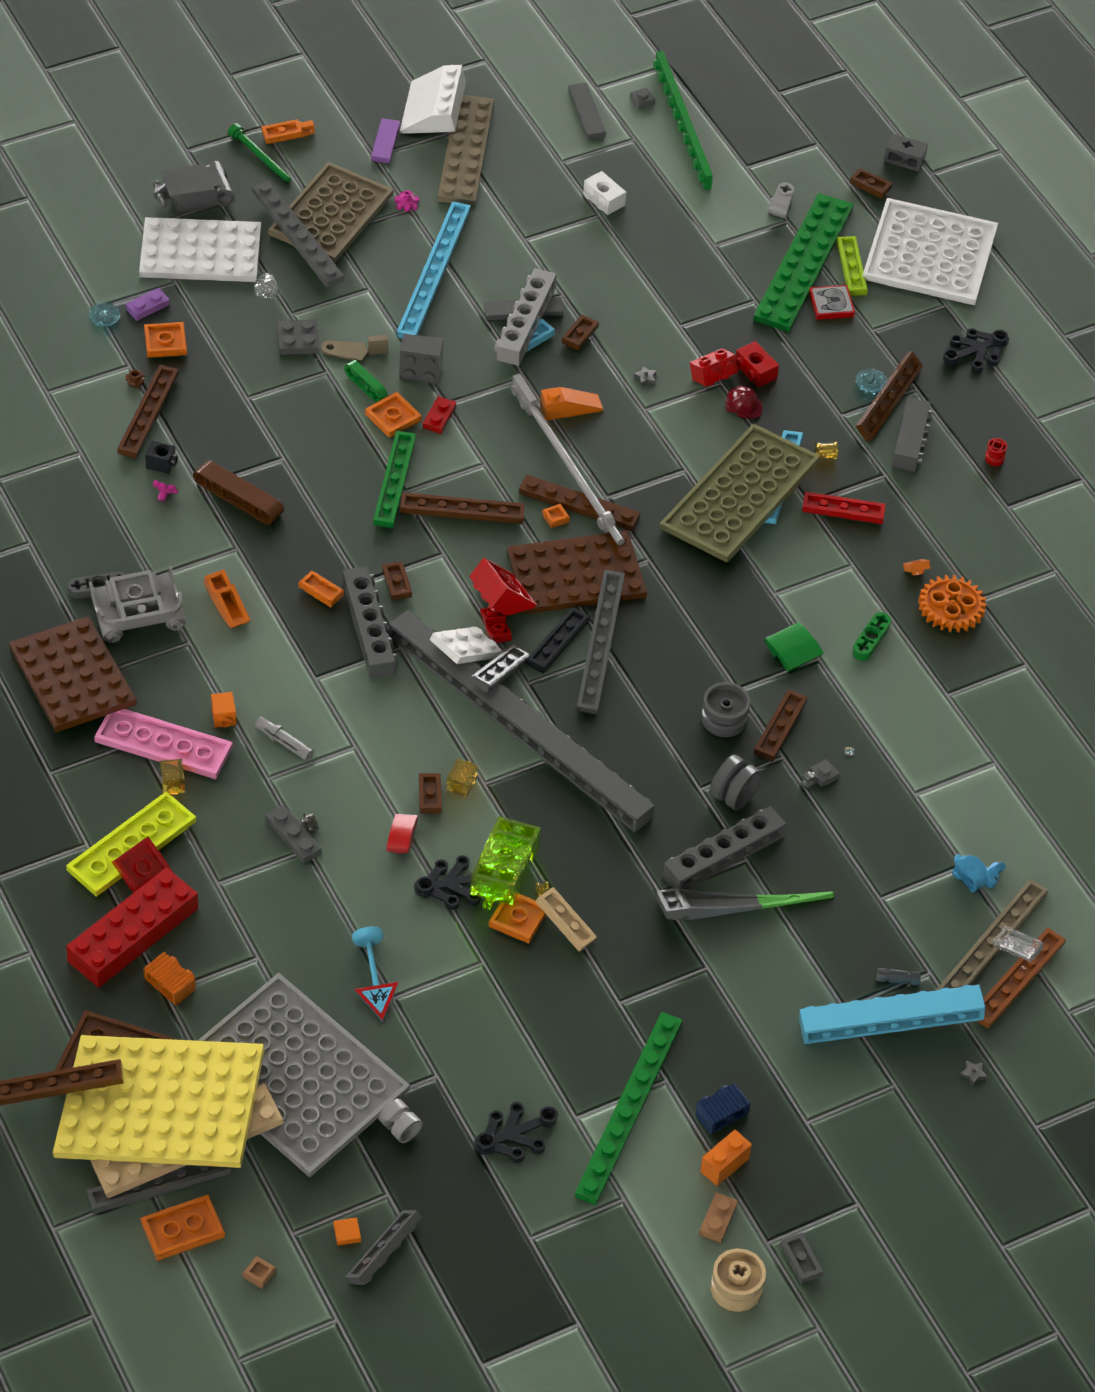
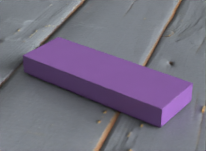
[371,118,400,164]

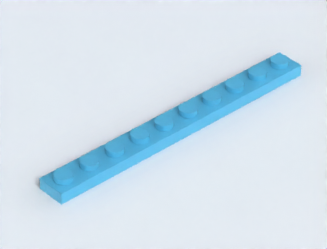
[397,201,471,338]

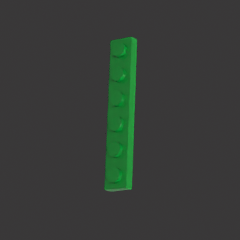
[373,431,416,528]

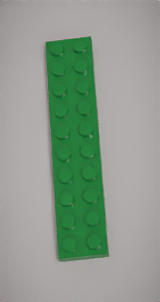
[753,193,854,332]

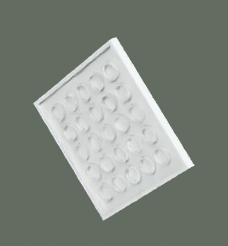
[862,198,998,305]

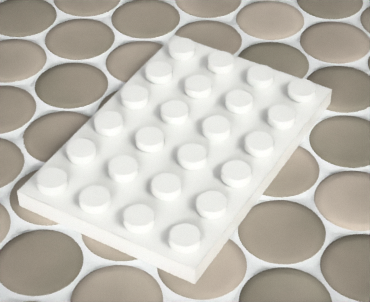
[139,217,261,282]

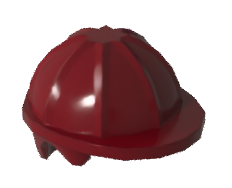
[725,386,763,419]

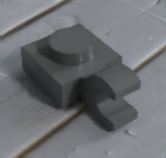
[800,759,840,789]

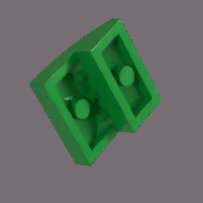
[764,622,824,673]

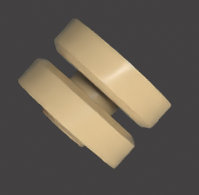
[710,1248,766,1312]

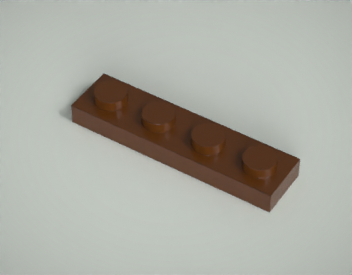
[753,689,808,762]

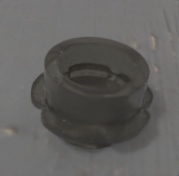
[301,812,319,834]

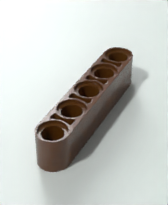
[193,460,285,525]

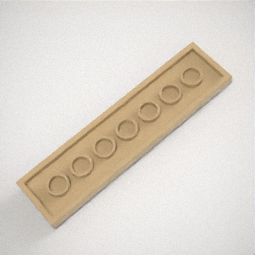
[90,1083,284,1199]

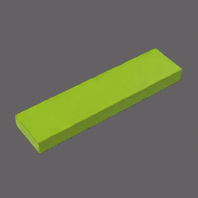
[836,236,868,296]

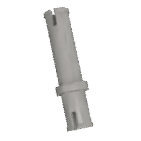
[255,716,314,761]

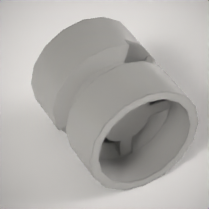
[379,1099,423,1143]

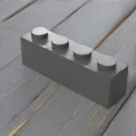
[892,397,933,472]

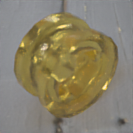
[535,881,550,898]

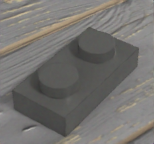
[780,1233,823,1284]

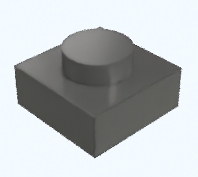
[630,87,655,109]

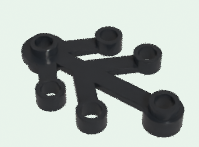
[943,328,1009,373]
[414,855,499,910]
[474,1102,558,1163]

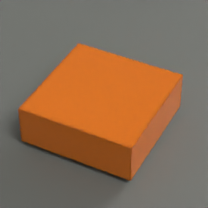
[542,504,570,528]
[333,1217,361,1246]

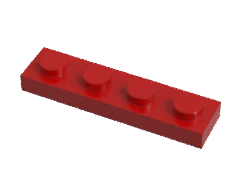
[802,492,886,524]

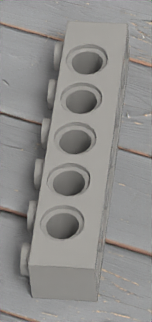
[494,268,557,366]

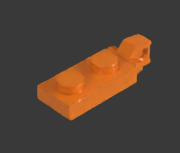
[261,119,315,144]

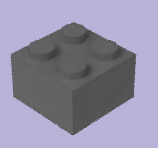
[399,333,444,384]

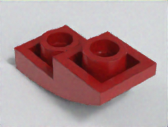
[480,607,512,643]
[386,814,418,854]

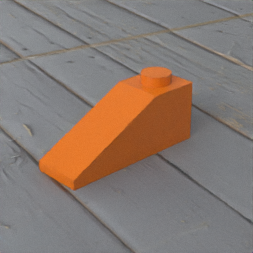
[540,387,603,421]

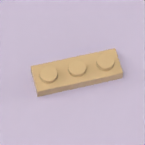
[535,887,597,952]

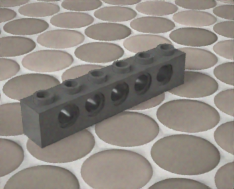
[342,566,398,679]
[663,806,786,889]

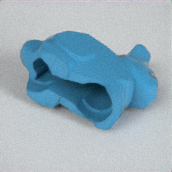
[952,854,1006,893]

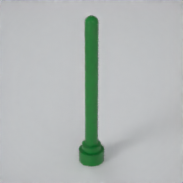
[228,123,291,183]

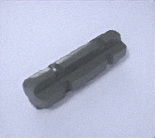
[876,968,921,986]

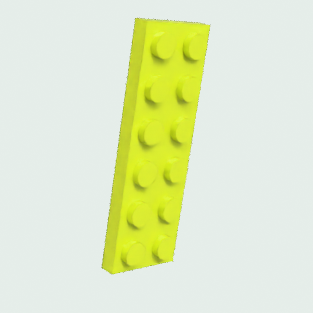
[66,791,196,897]

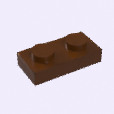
[850,168,892,199]
[561,314,599,351]
[382,561,412,601]
[419,773,442,814]

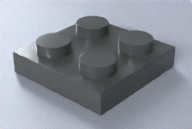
[277,319,319,355]

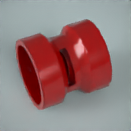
[985,438,1008,466]

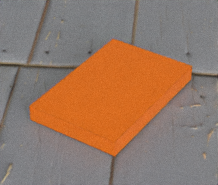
[140,1195,225,1261]

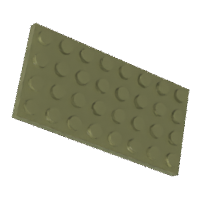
[660,424,820,563]

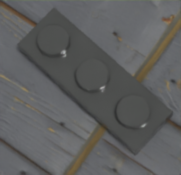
[266,805,322,864]

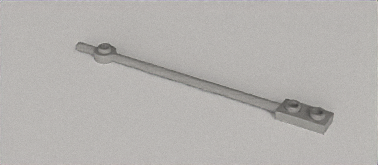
[511,374,625,545]

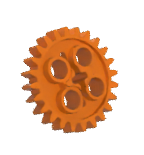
[918,575,987,632]

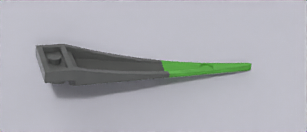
[656,888,834,920]

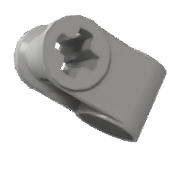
[768,182,794,219]

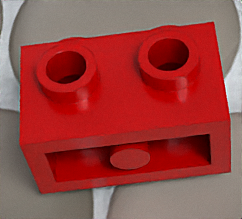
[689,348,738,386]

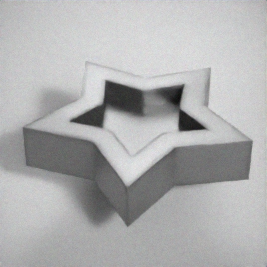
[634,366,656,386]
[960,1060,987,1086]

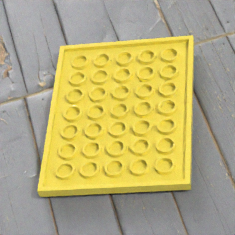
[53,1035,265,1168]

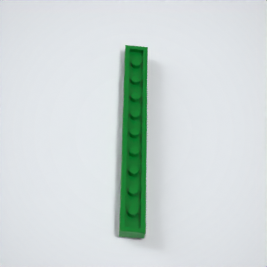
[653,51,713,190]
[575,1012,683,1205]

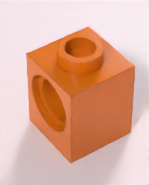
[211,692,236,728]

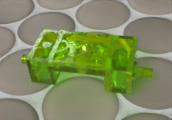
[470,817,541,910]

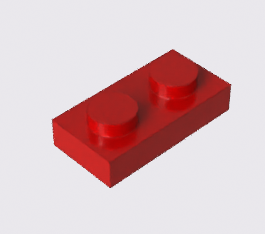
[423,396,457,434]

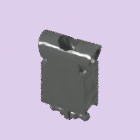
[153,161,236,214]

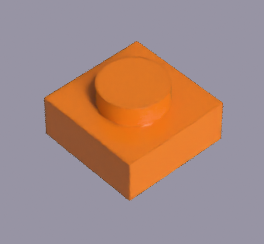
[903,559,931,575]

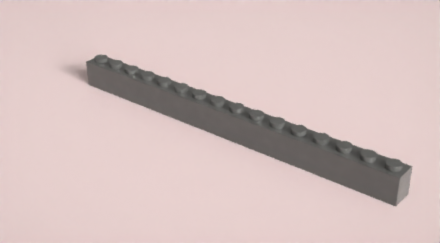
[389,610,654,832]

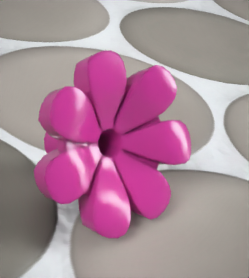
[394,190,419,212]
[153,480,179,502]

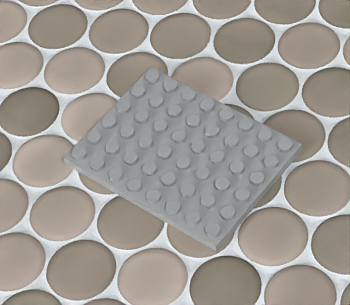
[197,973,410,1178]

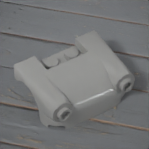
[89,566,186,643]

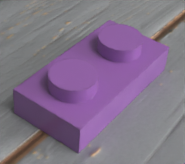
[126,288,170,321]

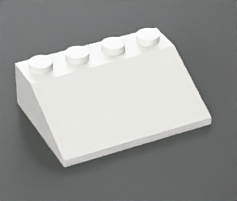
[400,65,466,134]

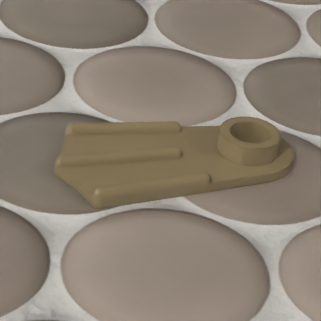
[321,340,368,362]

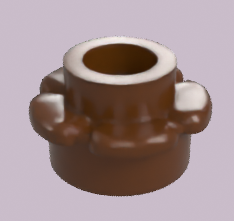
[125,369,145,388]

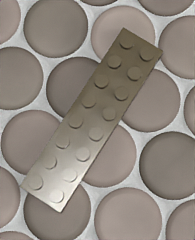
[438,95,494,206]

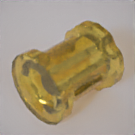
[815,441,839,460]

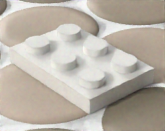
[430,627,503,664]

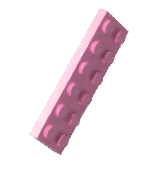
[95,709,233,779]

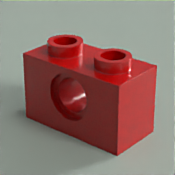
[736,341,779,388]

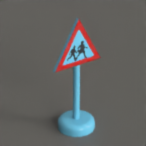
[352,926,399,1022]

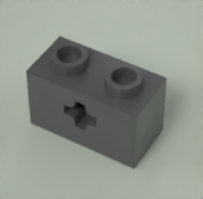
[884,134,928,172]

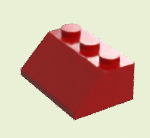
[469,557,537,616]

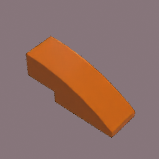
[203,569,251,629]

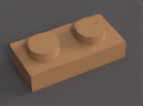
[699,1193,738,1243]

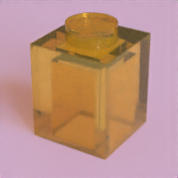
[446,758,478,798]
[160,759,185,795]

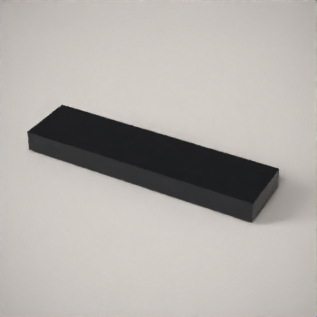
[526,607,590,674]

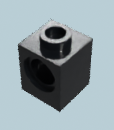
[145,440,178,474]

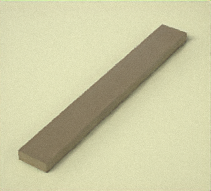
[935,879,1048,991]

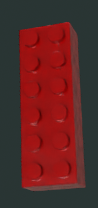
[66,867,198,988]

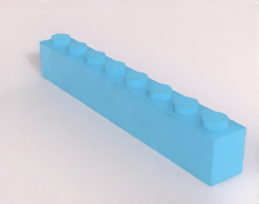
[799,985,985,1044]

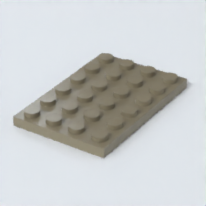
[268,162,393,263]

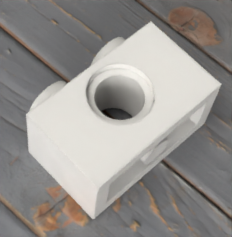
[583,171,626,215]

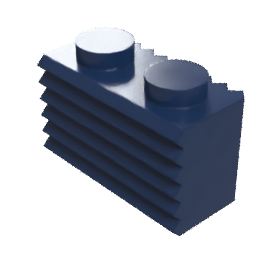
[695,1083,751,1134]

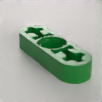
[344,360,388,403]
[852,612,891,661]

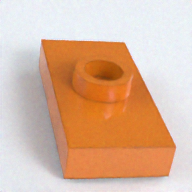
[299,570,344,607]

